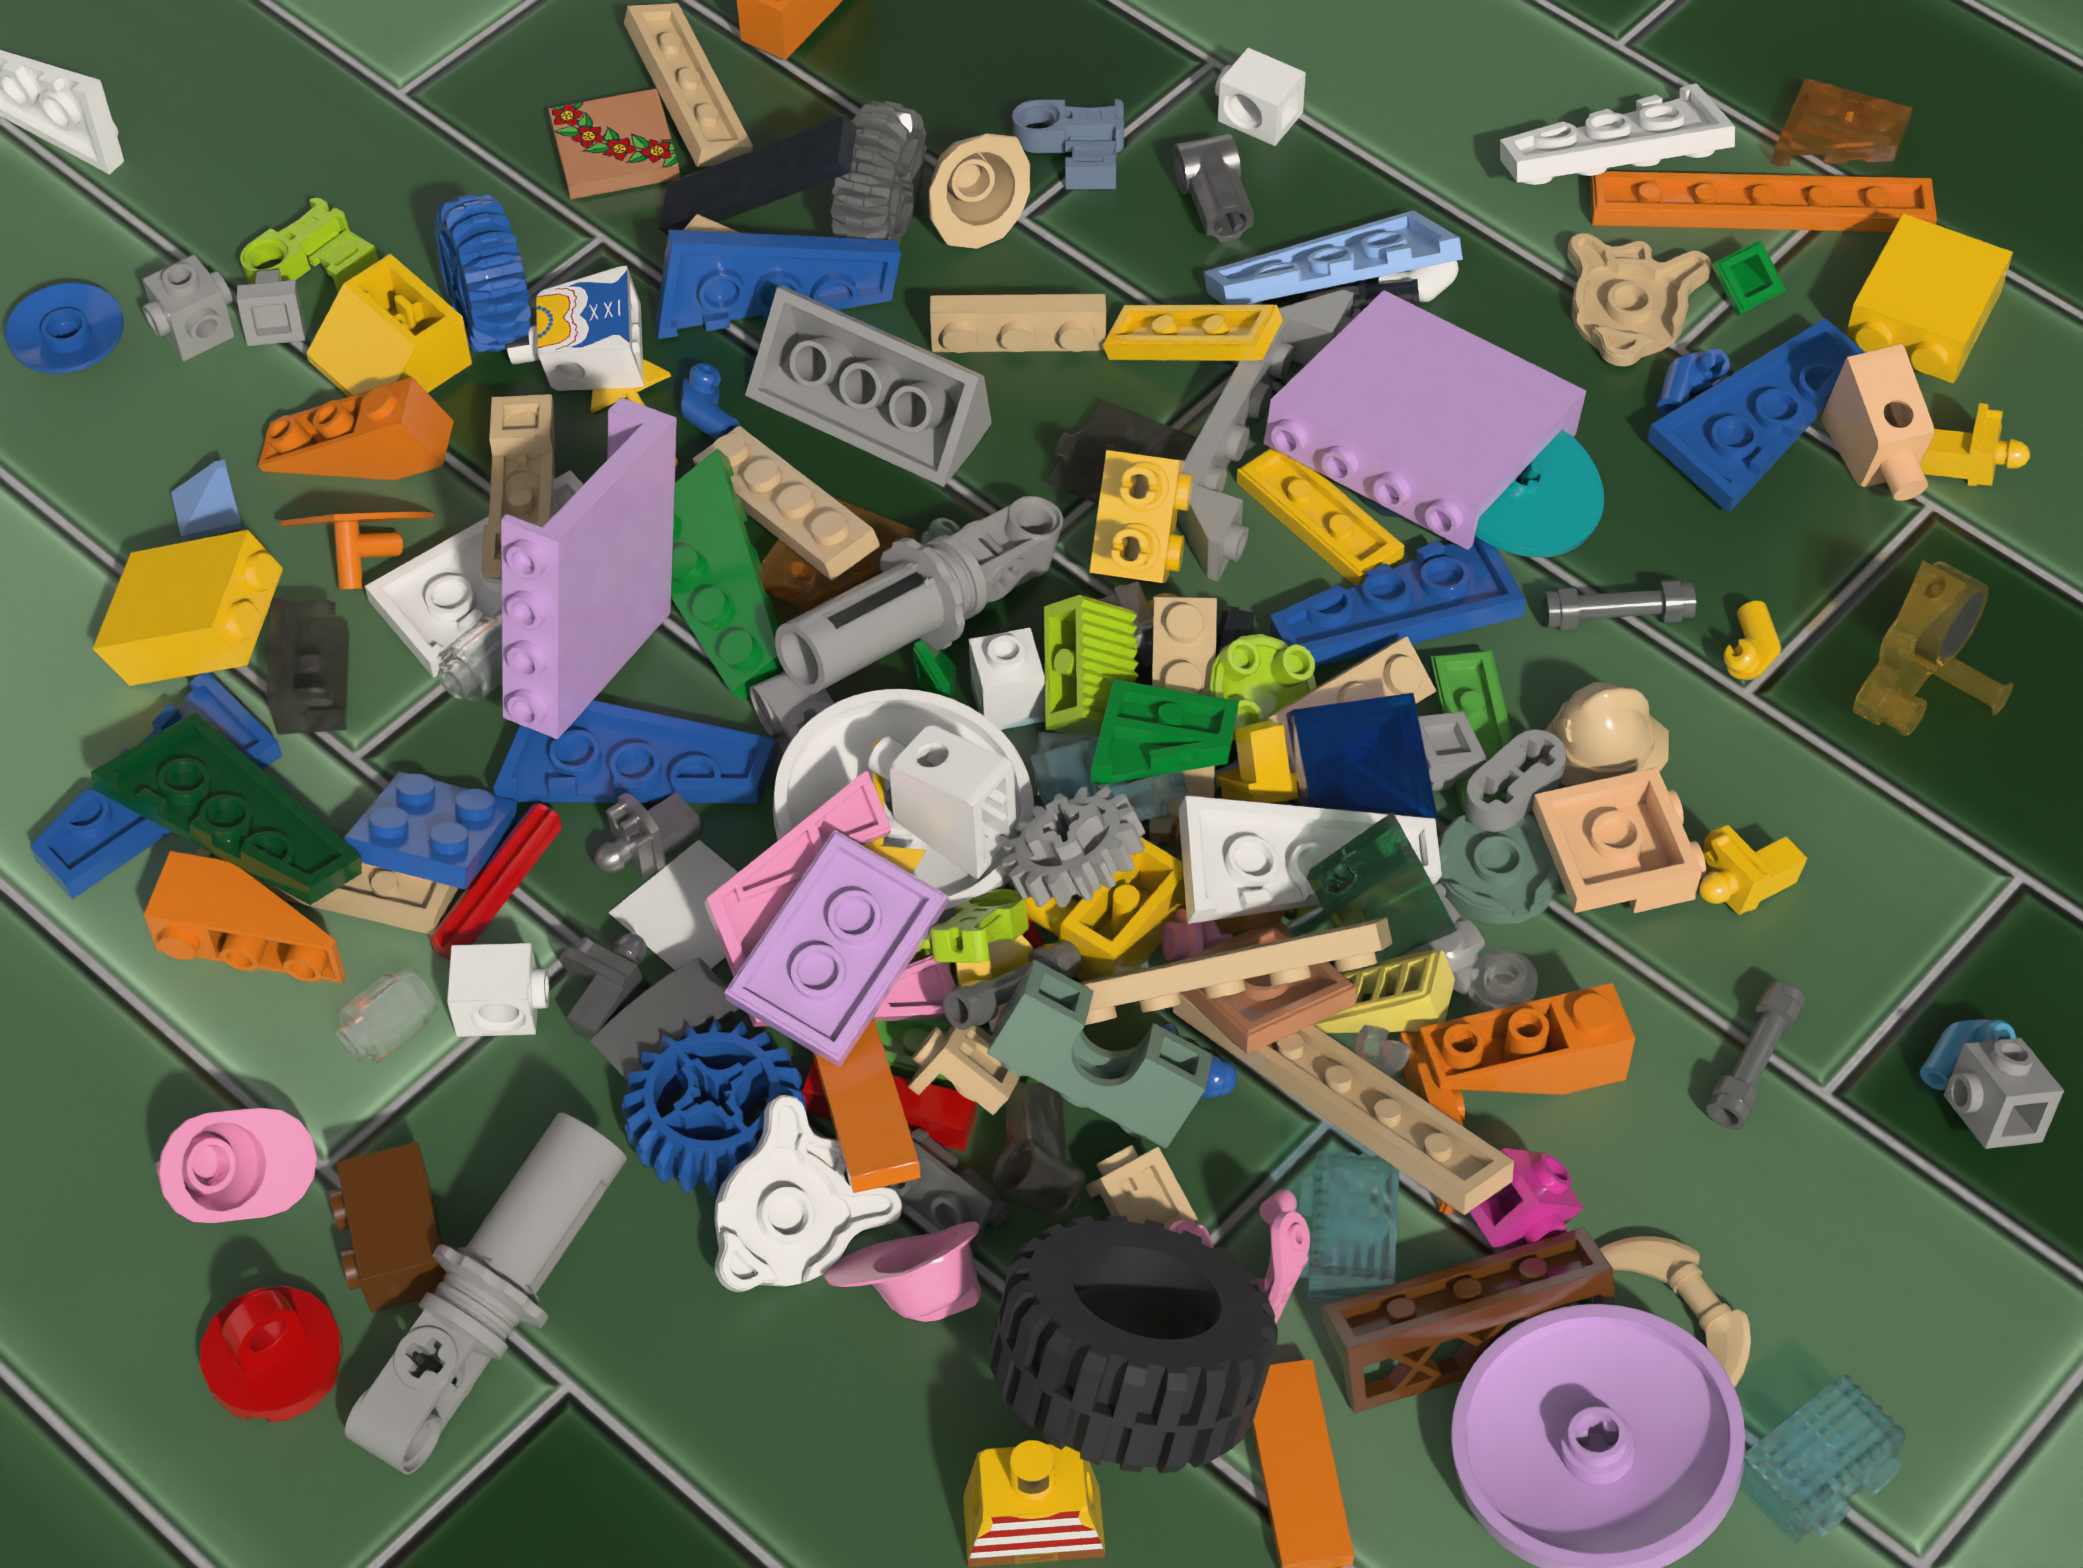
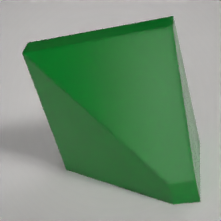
[1711,240,1787,316]
[913,640,957,699]

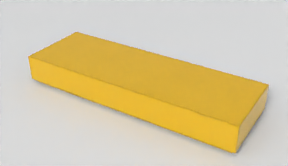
[1102,305,1283,361]
[1237,448,1405,586]

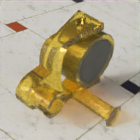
[1853,560,2013,737]

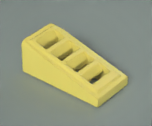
[1313,950,1455,1033]

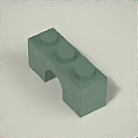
[987,960,1213,1149]

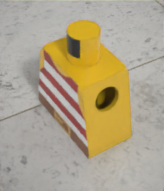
[963,1440,1105,1567]

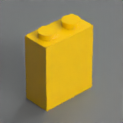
[1846,213,2013,384]
[92,530,283,686]

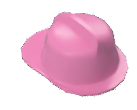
[156,1108,317,1223]
[824,1221,981,1322]

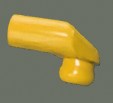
[1724,601,1781,680]

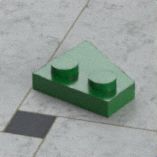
[1090,679,1239,785]

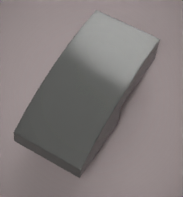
[590,957,739,1080]

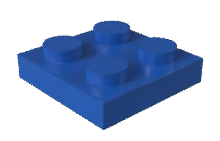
[345,771,517,889]

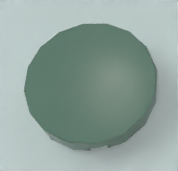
[1436,813,1561,925]

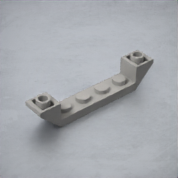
[1177,290,1354,582]

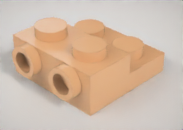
[1532,767,1706,913]

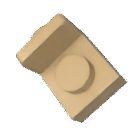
[908,1025,1020,1115]
[1085,1145,1198,1230]

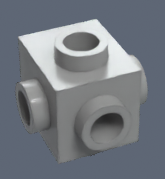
[142,255,235,362]
[1944,1038,2064,1149]

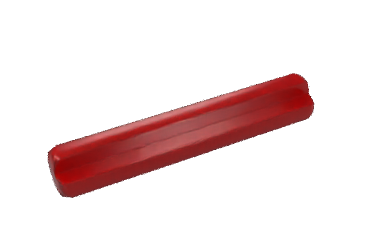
[430,803,562,960]

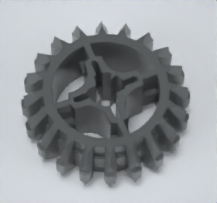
[830,101,927,245]

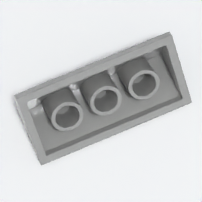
[745,286,992,487]

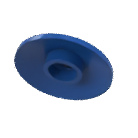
[5,283,124,374]

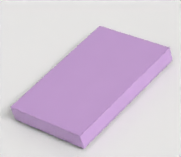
[724,830,949,1068]

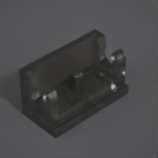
[267,598,350,735]

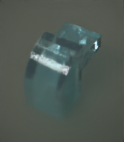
[1030,739,1188,822]

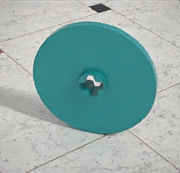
[1475,429,1604,557]

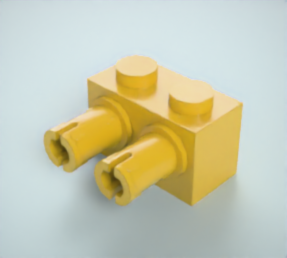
[1089,450,1193,583]
[1026,837,1186,981]

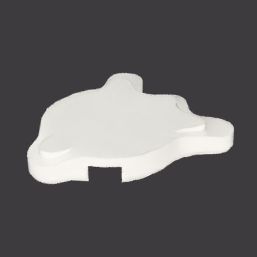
[714,1095,902,1292]

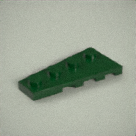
[91,712,362,905]

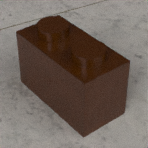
[329,1142,446,1313]

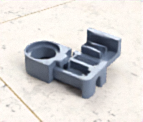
[1012,99,1124,190]

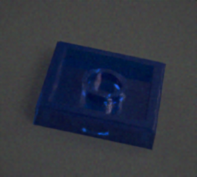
[1286,693,1438,819]

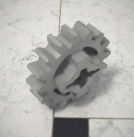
[1001,787,1145,908]

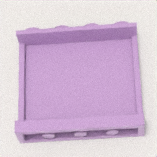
[1264,290,1586,550]
[501,397,677,739]

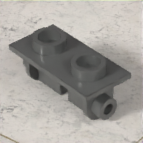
[886,1127,1011,1254]

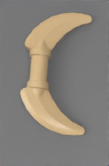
[1600,1236,1751,1388]

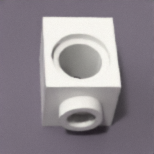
[1215,48,1306,146]
[969,628,1045,730]
[447,943,549,1037]

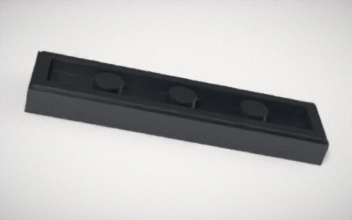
[660,115,857,236]

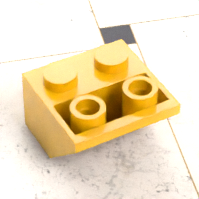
[306,254,472,397]

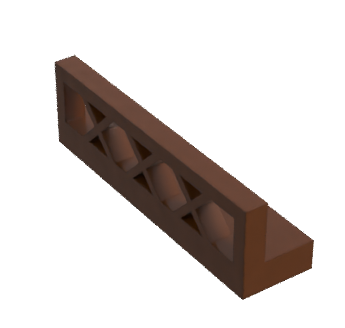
[1322,1227,1615,1413]

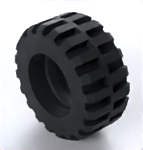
[989,1215,1278,1473]

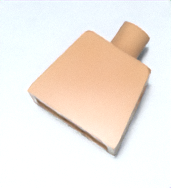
[1821,344,1934,501]

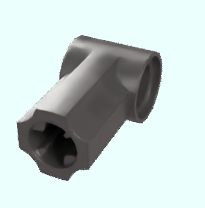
[1173,134,1254,243]

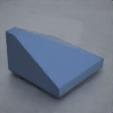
[171,459,242,542]

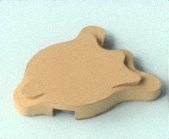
[1567,233,1712,366]

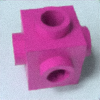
[1470,1148,1584,1248]

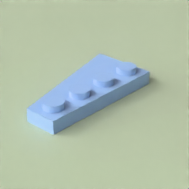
[1204,210,1463,305]

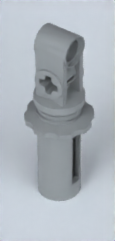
[775,496,1063,694]
[345,1113,627,1475]

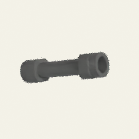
[1542,579,1696,630]
[943,939,1082,1030]
[1706,981,1805,1130]

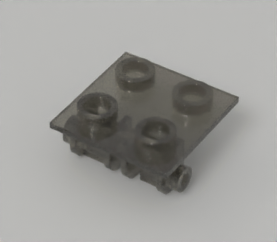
[1047,400,1197,505]

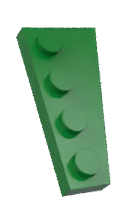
[671,448,783,701]

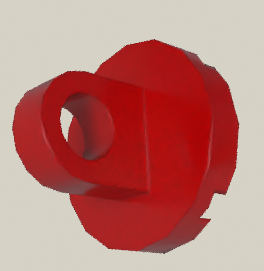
[200,1286,343,1423]

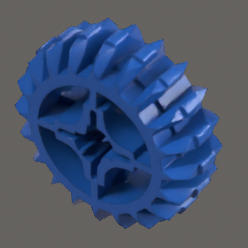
[434,194,531,352]
[622,1018,807,1198]

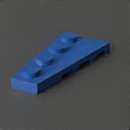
[655,230,901,339]
[1648,318,1866,514]
[1270,536,1525,667]
[30,672,282,899]
[493,700,777,803]

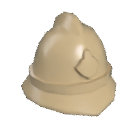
[929,133,1030,249]
[1538,682,1669,787]

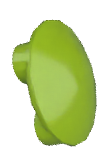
[1208,634,1317,741]

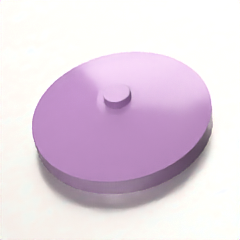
[1451,1304,1745,1568]

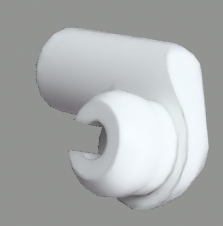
[1378,261,1459,302]

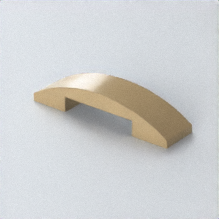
[481,394,555,578]

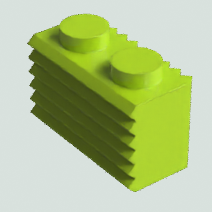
[1044,595,1138,741]

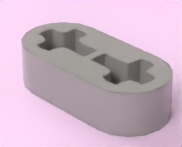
[1464,729,1567,832]

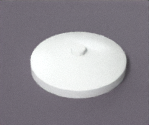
[773,689,1034,923]

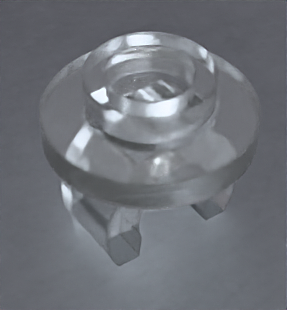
[1355,1025,1410,1086]

